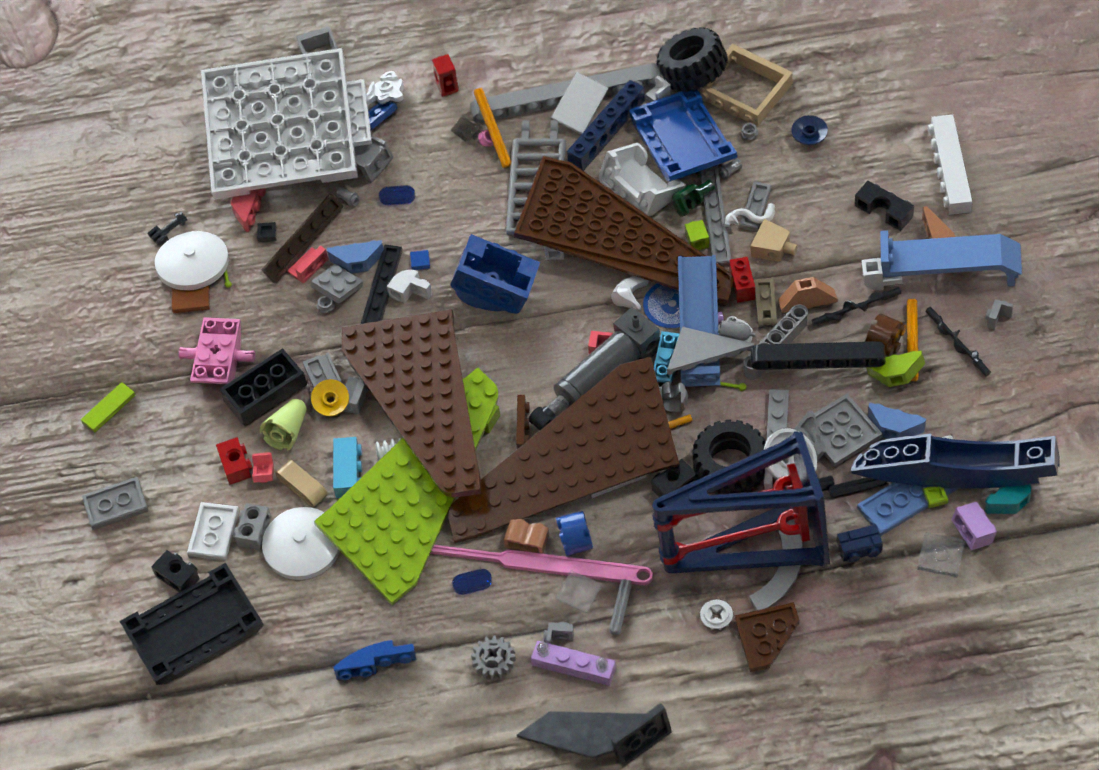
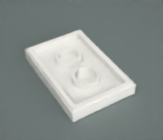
[551,72,608,134]
[187,502,239,561]

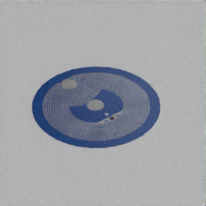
[643,284,680,328]

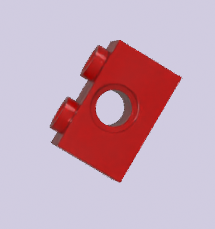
[432,54,459,97]
[729,257,755,303]
[216,437,253,485]

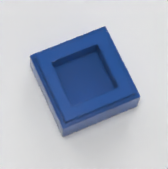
[410,250,430,270]

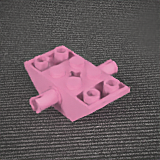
[179,317,255,384]

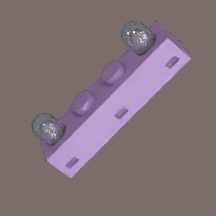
[531,641,616,686]

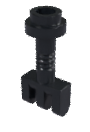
[148,212,188,246]

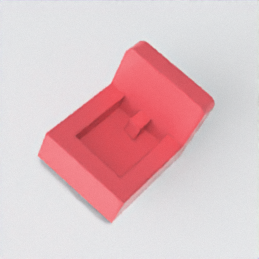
[252,452,274,483]

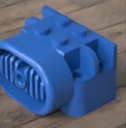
[450,234,540,314]

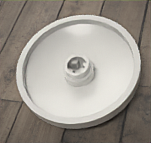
[155,231,229,290]
[262,507,340,580]

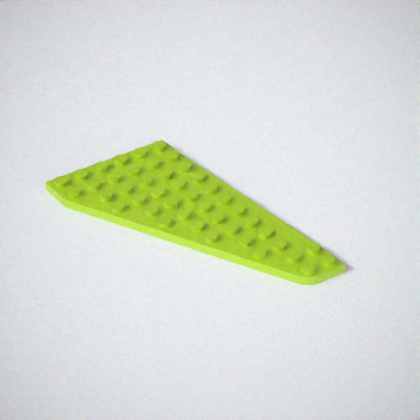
[314,368,498,605]

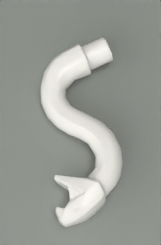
[724,203,775,227]

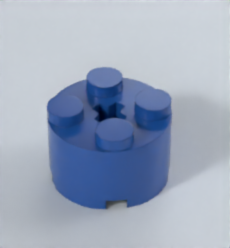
[556,511,593,556]

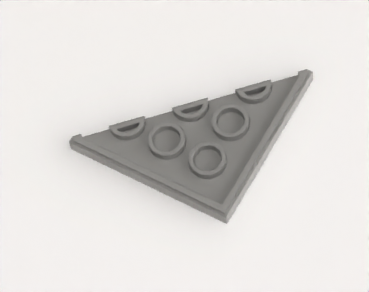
[667,327,754,375]

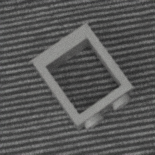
[296,26,338,54]

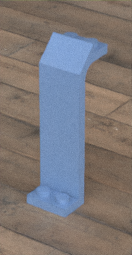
[880,231,1022,286]
[678,255,720,387]

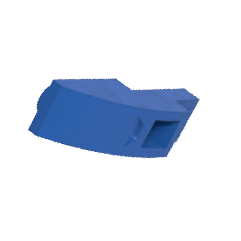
[334,640,416,680]

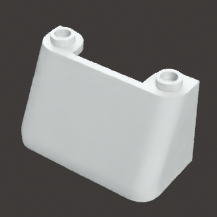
[599,143,686,217]

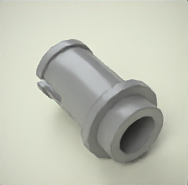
[718,158,743,178]
[336,187,360,206]

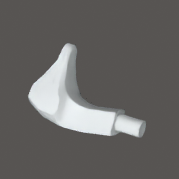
[611,276,649,311]

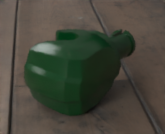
[672,179,715,217]

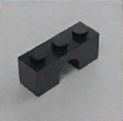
[855,180,914,231]

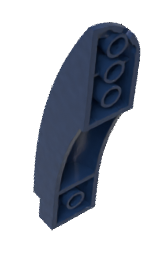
[851,433,1060,489]

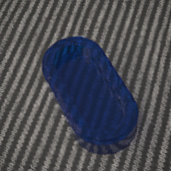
[379,185,416,205]
[452,569,492,595]

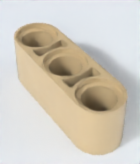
[275,460,328,508]

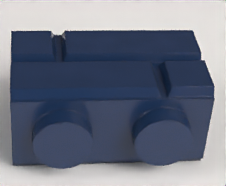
[837,524,883,562]

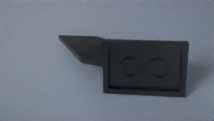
[516,703,672,768]

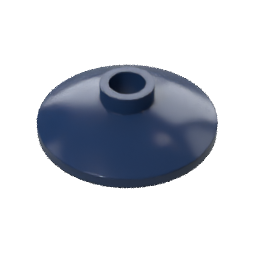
[791,115,828,145]

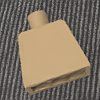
[751,219,798,262]

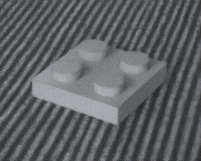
[311,264,363,304]

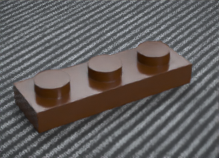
[516,394,530,449]

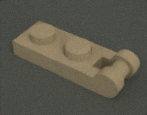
[754,279,777,328]

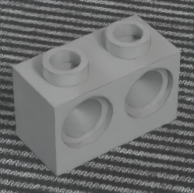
[233,503,271,550]

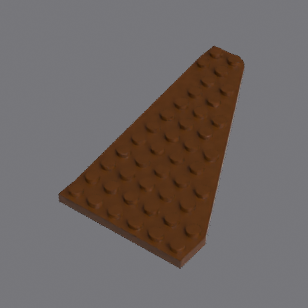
[514,156,733,305]
[342,309,481,498]
[448,357,680,543]

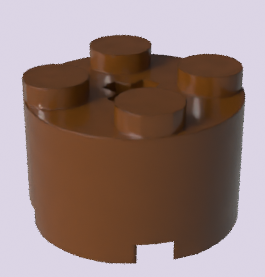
[865,314,907,357]

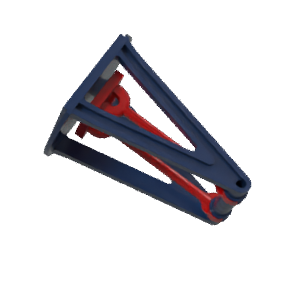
[652,431,830,574]

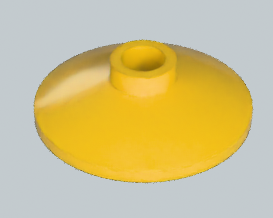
[311,379,349,416]

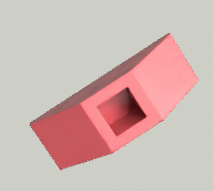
[231,188,266,232]

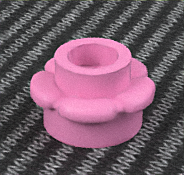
[478,130,493,147]

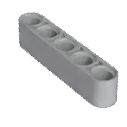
[744,304,808,380]

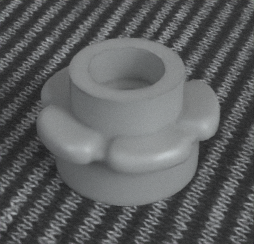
[741,123,759,140]
[316,296,335,313]

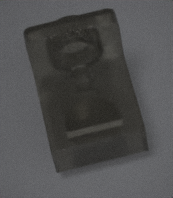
[451,116,481,143]

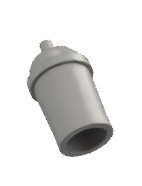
[719,320,755,341]

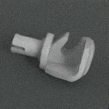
[659,381,688,412]

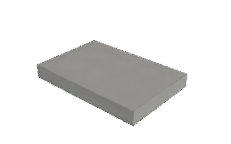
[82,477,148,530]

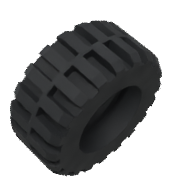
[656,27,728,92]
[692,419,766,495]

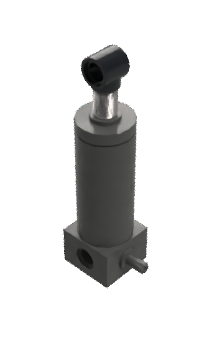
[528,307,660,430]

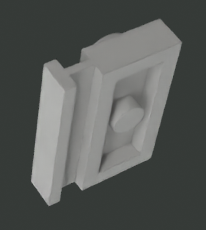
[303,352,342,388]

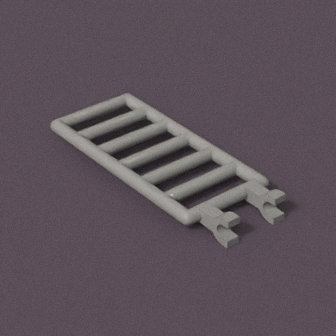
[506,121,566,235]

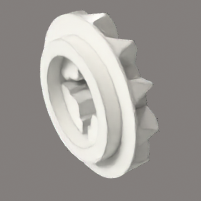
[700,600,733,630]

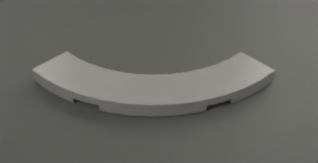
[749,520,803,610]

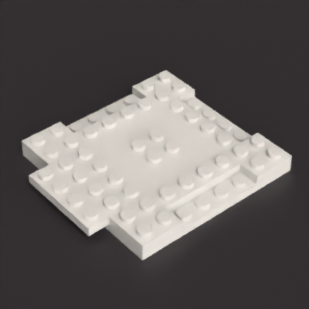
[201,48,372,200]

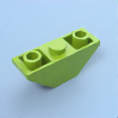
[866,351,925,387]

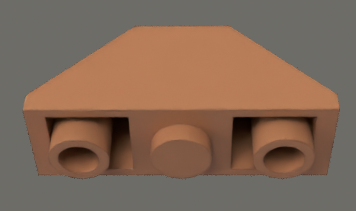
[778,277,838,313]

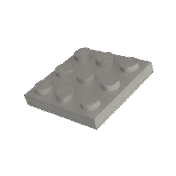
[814,394,883,467]

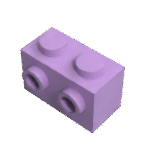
[952,502,997,550]

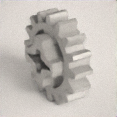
[471,636,516,680]

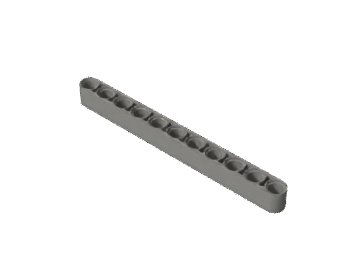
[470,63,662,123]

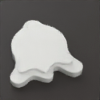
[366,71,404,105]

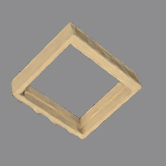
[698,43,793,127]

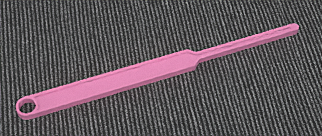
[431,545,653,586]

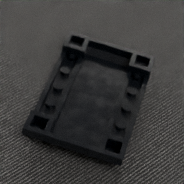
[120,562,264,685]

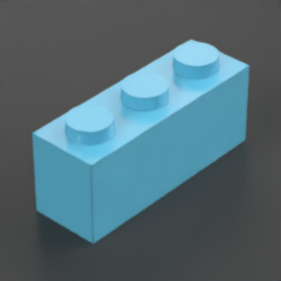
[333,437,362,498]

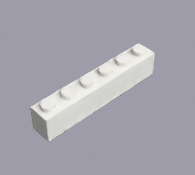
[928,114,972,215]

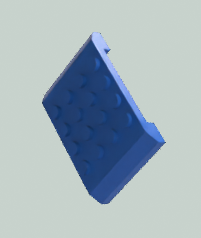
[629,90,737,182]

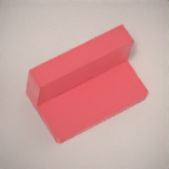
[288,245,329,284]

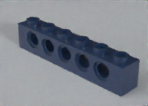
[567,79,645,171]

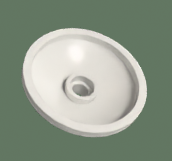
[764,428,817,480]

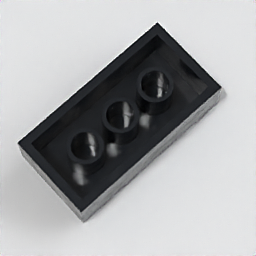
[220,348,307,426]

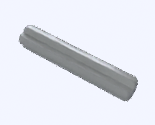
[609,579,632,635]

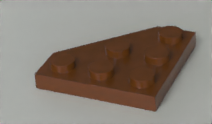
[735,602,799,672]

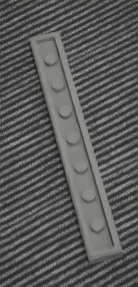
[700,165,731,267]

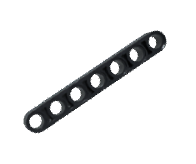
[751,341,886,370]

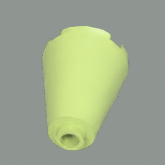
[260,399,307,450]

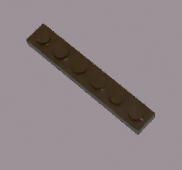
[261,194,343,283]

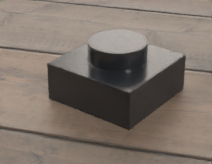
[257,222,277,242]

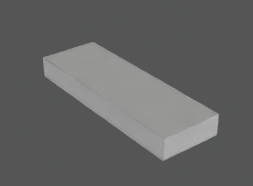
[740,182,772,232]

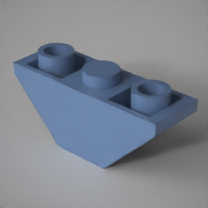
[327,240,383,274]
[868,403,926,439]

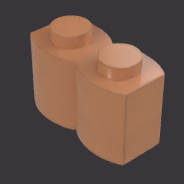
[504,519,549,554]

